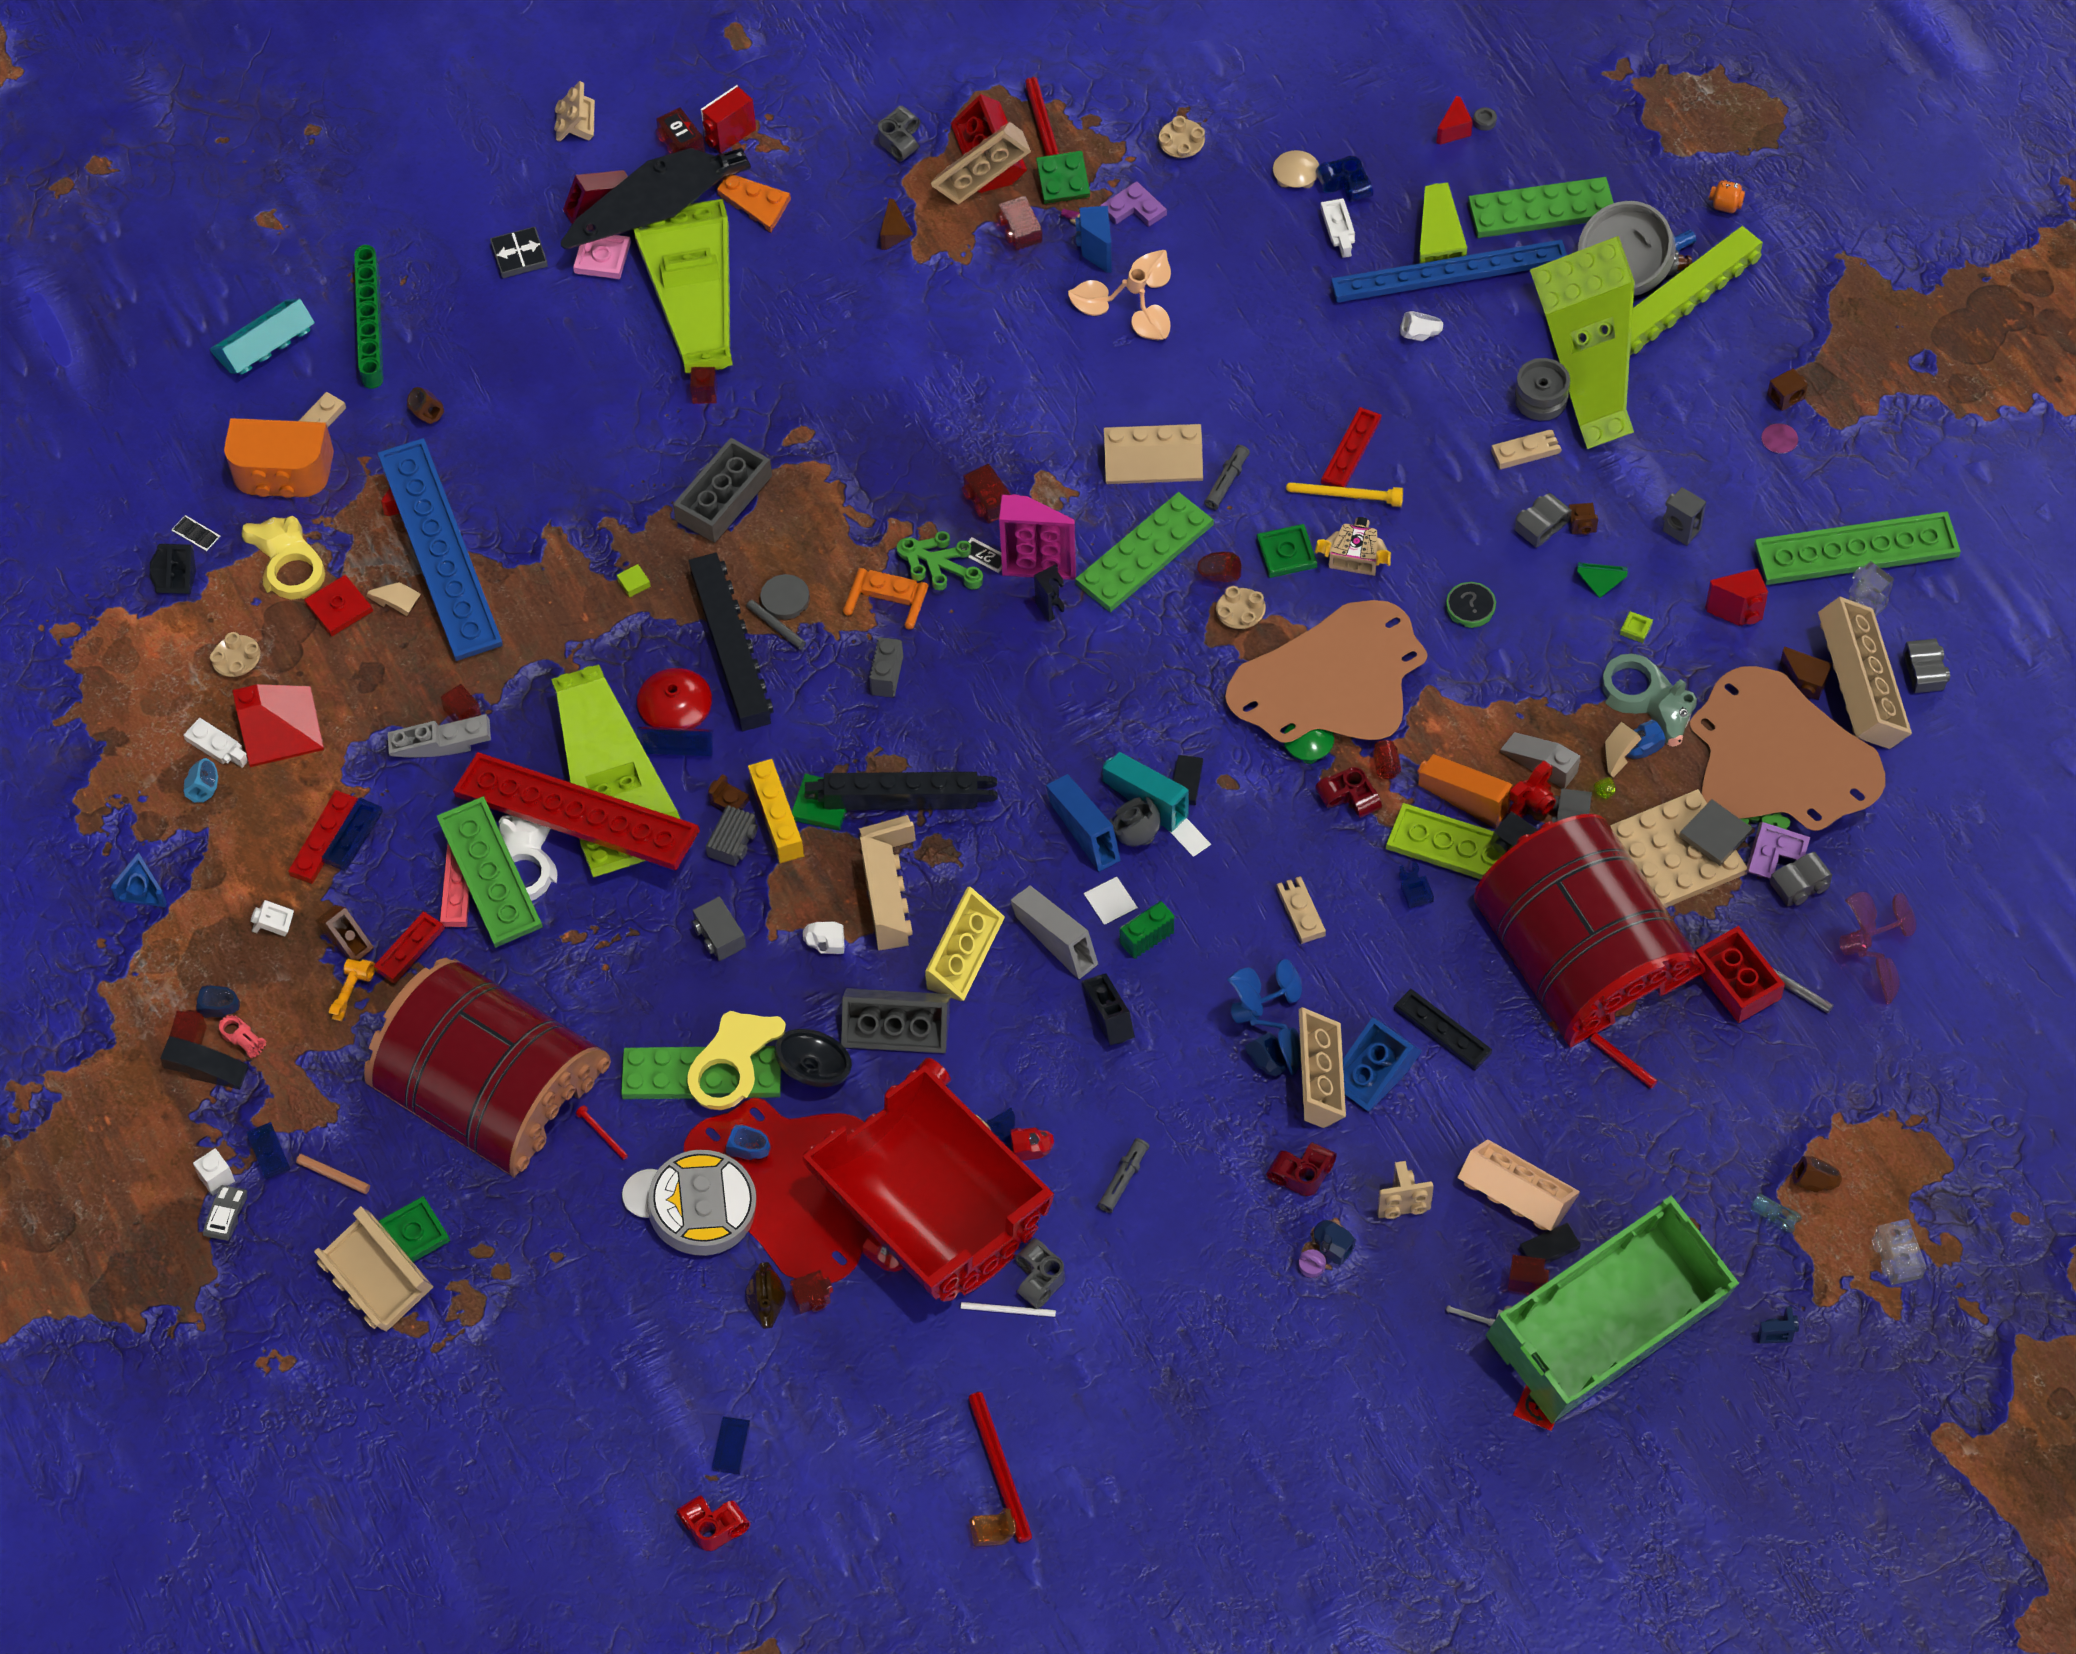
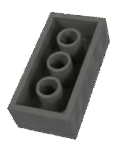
[673,438,772,543]

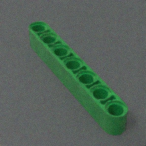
[354,245,384,389]

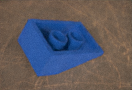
[1343,1017,1422,1112]

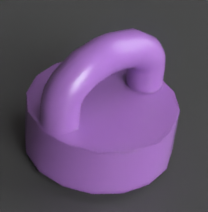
[1299,1249,1326,1278]

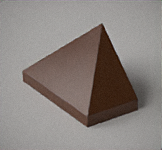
[880,198,913,250]

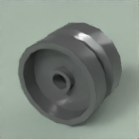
[1515,358,1570,421]

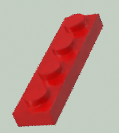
[288,790,359,884]

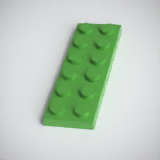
[1468,177,1614,238]
[1075,492,1214,613]
[436,796,543,948]
[622,1046,781,1099]

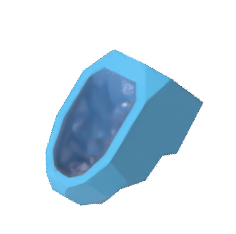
[184,758,218,802]

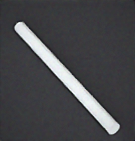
[961,1302,1056,1317]

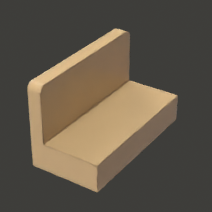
[859,815,916,847]

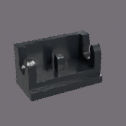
[1034,564,1064,622]

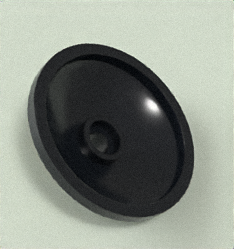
[774,1029,852,1087]

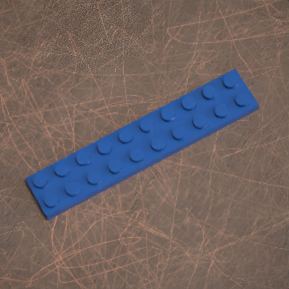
[378,438,503,661]

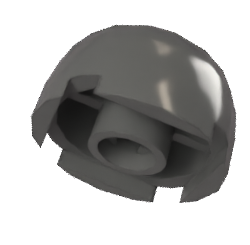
[1109,797,1161,846]

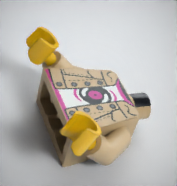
[1314,517,1391,576]

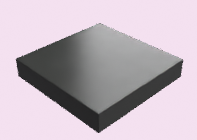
[1679,799,1753,866]

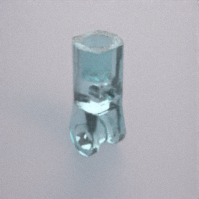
[1751,1193,1802,1233]

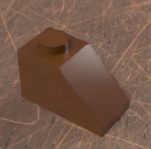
[1780,646,1832,700]
[315,905,374,961]

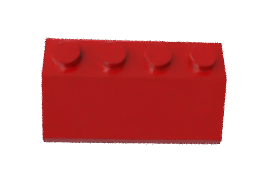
[950,94,1027,193]

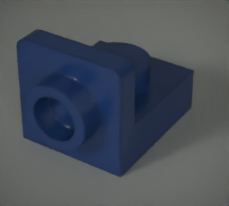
[1758,1306,1799,1344]

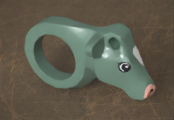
[1602,654,1697,747]

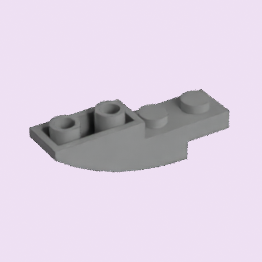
[388,714,491,758]

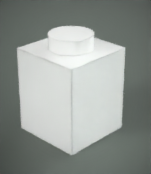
[193,1148,235,1196]

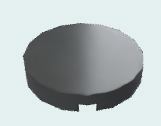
[760,574,810,620]

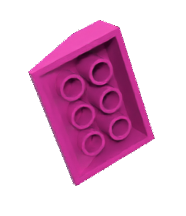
[999,494,1076,580]

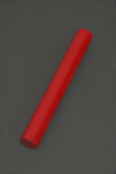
[1590,1033,1658,1089]

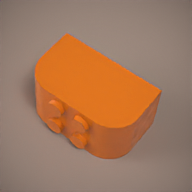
[224,418,334,498]

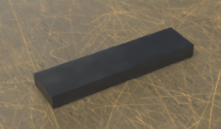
[1394,988,1492,1071]

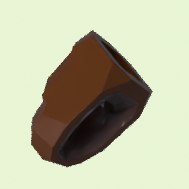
[407,387,444,424]
[1792,1156,1842,1192]

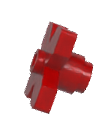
[1508,760,1556,818]

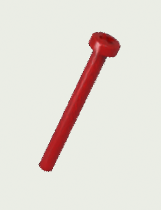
[576,1105,628,1160]

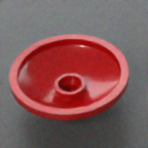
[637,668,712,734]

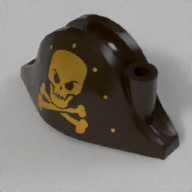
[746,1262,786,1329]

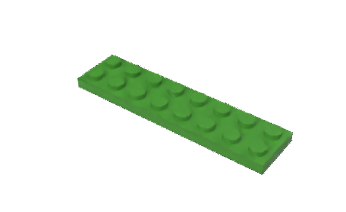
[1754,511,1961,585]

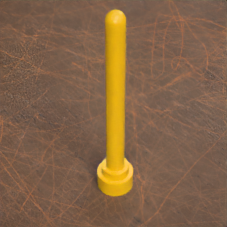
[1286,482,1403,507]

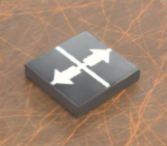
[490,227,548,278]

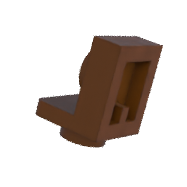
[1568,503,1598,535]
[708,774,750,812]

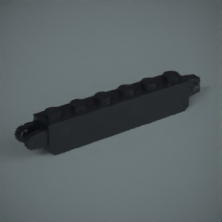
[805,772,998,810]

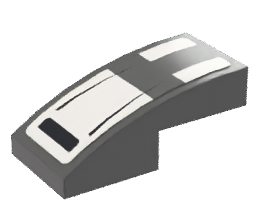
[203,1185,247,1241]

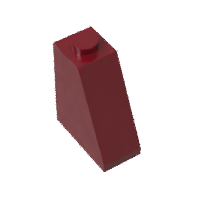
[563,170,628,224]

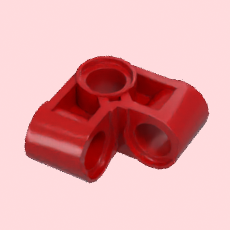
[676,1495,750,1551]

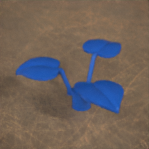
[1227,959,1302,1075]

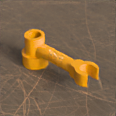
[329,959,375,1021]

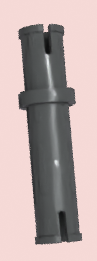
[1204,445,1250,510]
[1097,1138,1150,1213]

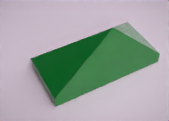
[1577,562,1628,598]

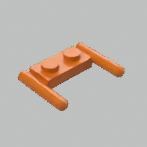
[843,568,929,630]

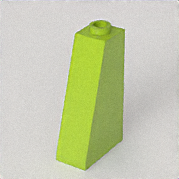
[1419,182,1467,264]

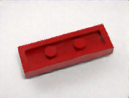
[373,911,445,984]

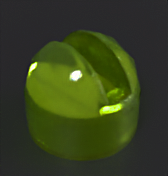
[1593,777,1616,799]

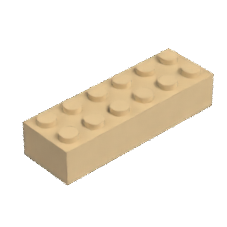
[1818,596,1912,749]

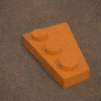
[717,174,791,233]

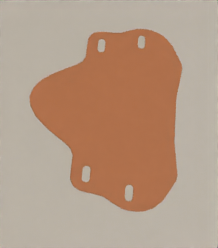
[1225,600,1428,743]
[1690,666,1885,831]

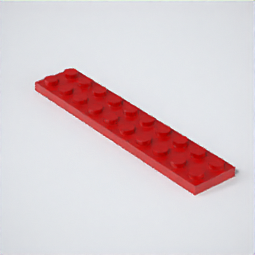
[453,752,700,870]

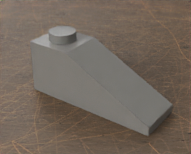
[1500,732,1580,789]

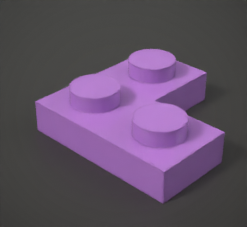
[1101,181,1167,227]
[1746,822,1810,879]

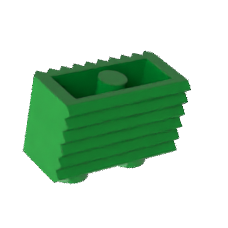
[1119,901,1174,959]

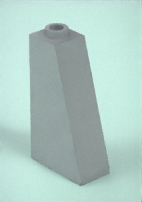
[1011,885,1099,979]

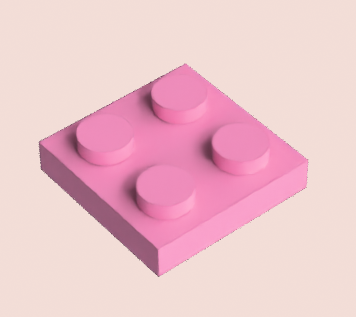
[573,235,631,279]

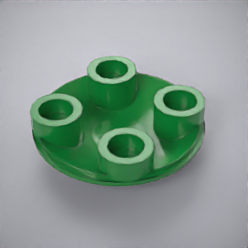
[1284,723,1334,764]

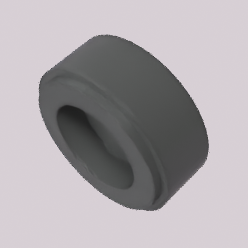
[1473,107,1497,131]

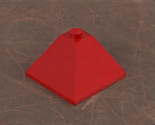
[232,684,324,767]

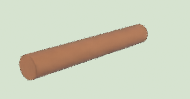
[296,1154,370,1194]

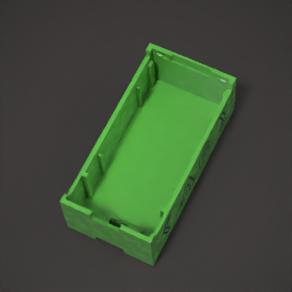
[1485,1195,1739,1424]

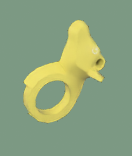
[241,516,325,600]
[687,1011,786,1110]

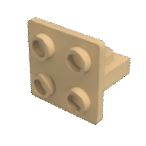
[554,81,595,142]
[1377,1161,1433,1219]

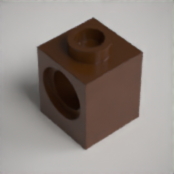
[1767,368,1808,411]

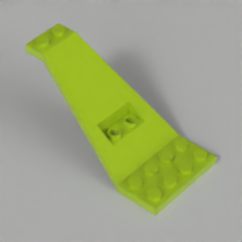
[634,199,733,374]
[1530,236,1635,449]
[551,664,680,877]

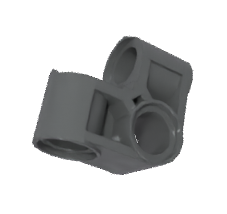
[878,105,921,161]
[1015,1238,1065,1309]

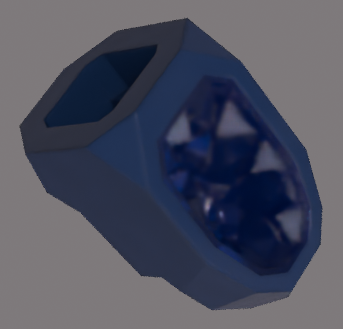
[1244,1032,1287,1076]

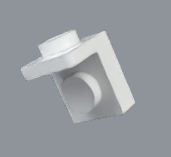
[250,900,294,936]

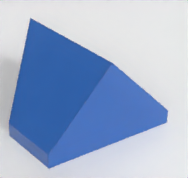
[111,852,167,907]

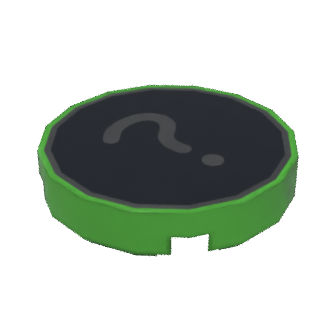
[1446,582,1496,628]

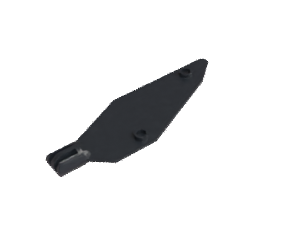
[561,148,751,249]

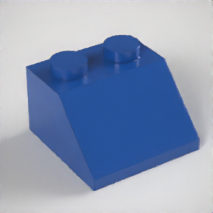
[1075,206,1112,273]

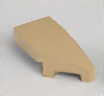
[366,582,421,616]
[1605,722,1641,778]

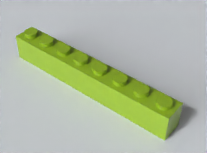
[1607,226,1763,355]

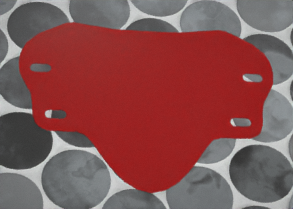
[684,1098,871,1284]

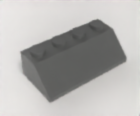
[841,988,950,1053]

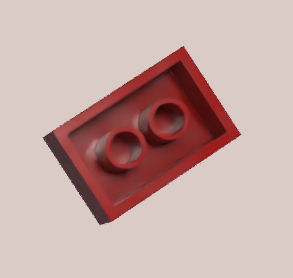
[1695,926,1785,1023]

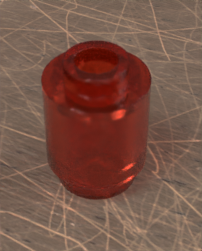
[1373,740,1401,780]

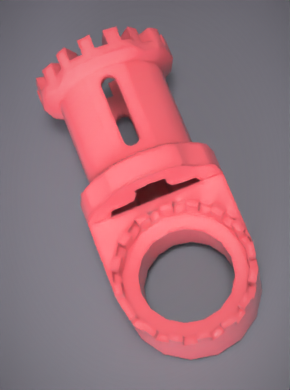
[219,1015,266,1058]

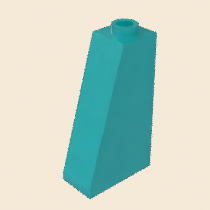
[1102,752,1189,832]

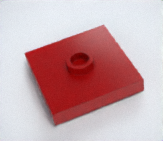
[304,574,373,637]

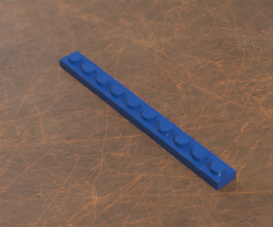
[1331,240,1567,303]

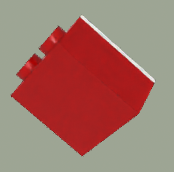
[701,85,756,153]

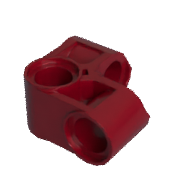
[1315,767,1382,818]
[1266,1142,1337,1196]

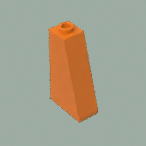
[1417,754,1513,829]

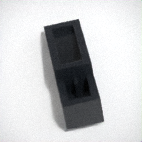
[160,1036,249,1090]

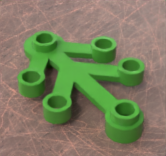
[897,531,983,591]

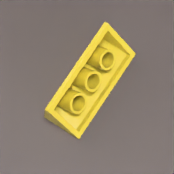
[925,887,1005,1001]

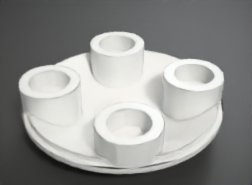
[622,1169,658,1218]

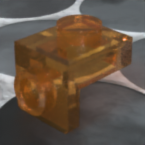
[969,1508,1016,1546]

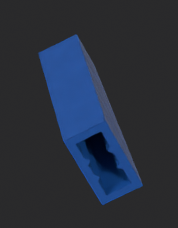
[1046,774,1121,872]

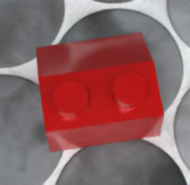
[1705,568,1768,626]

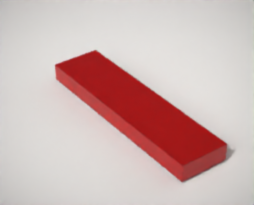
[1321,407,1382,487]

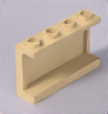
[314,1206,434,1332]

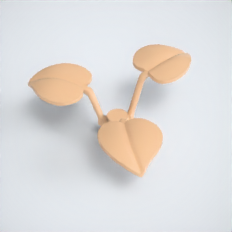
[1068,250,1171,340]

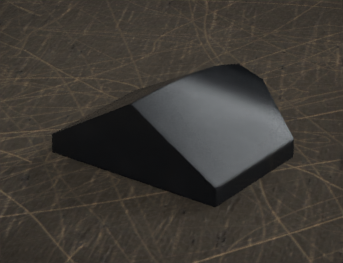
[149,544,196,594]

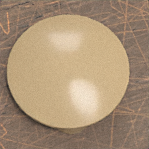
[1159,116,1205,158]
[1273,150,1320,188]
[1216,586,1266,629]
[210,632,260,677]

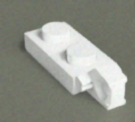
[1320,198,1355,258]
[183,718,248,768]

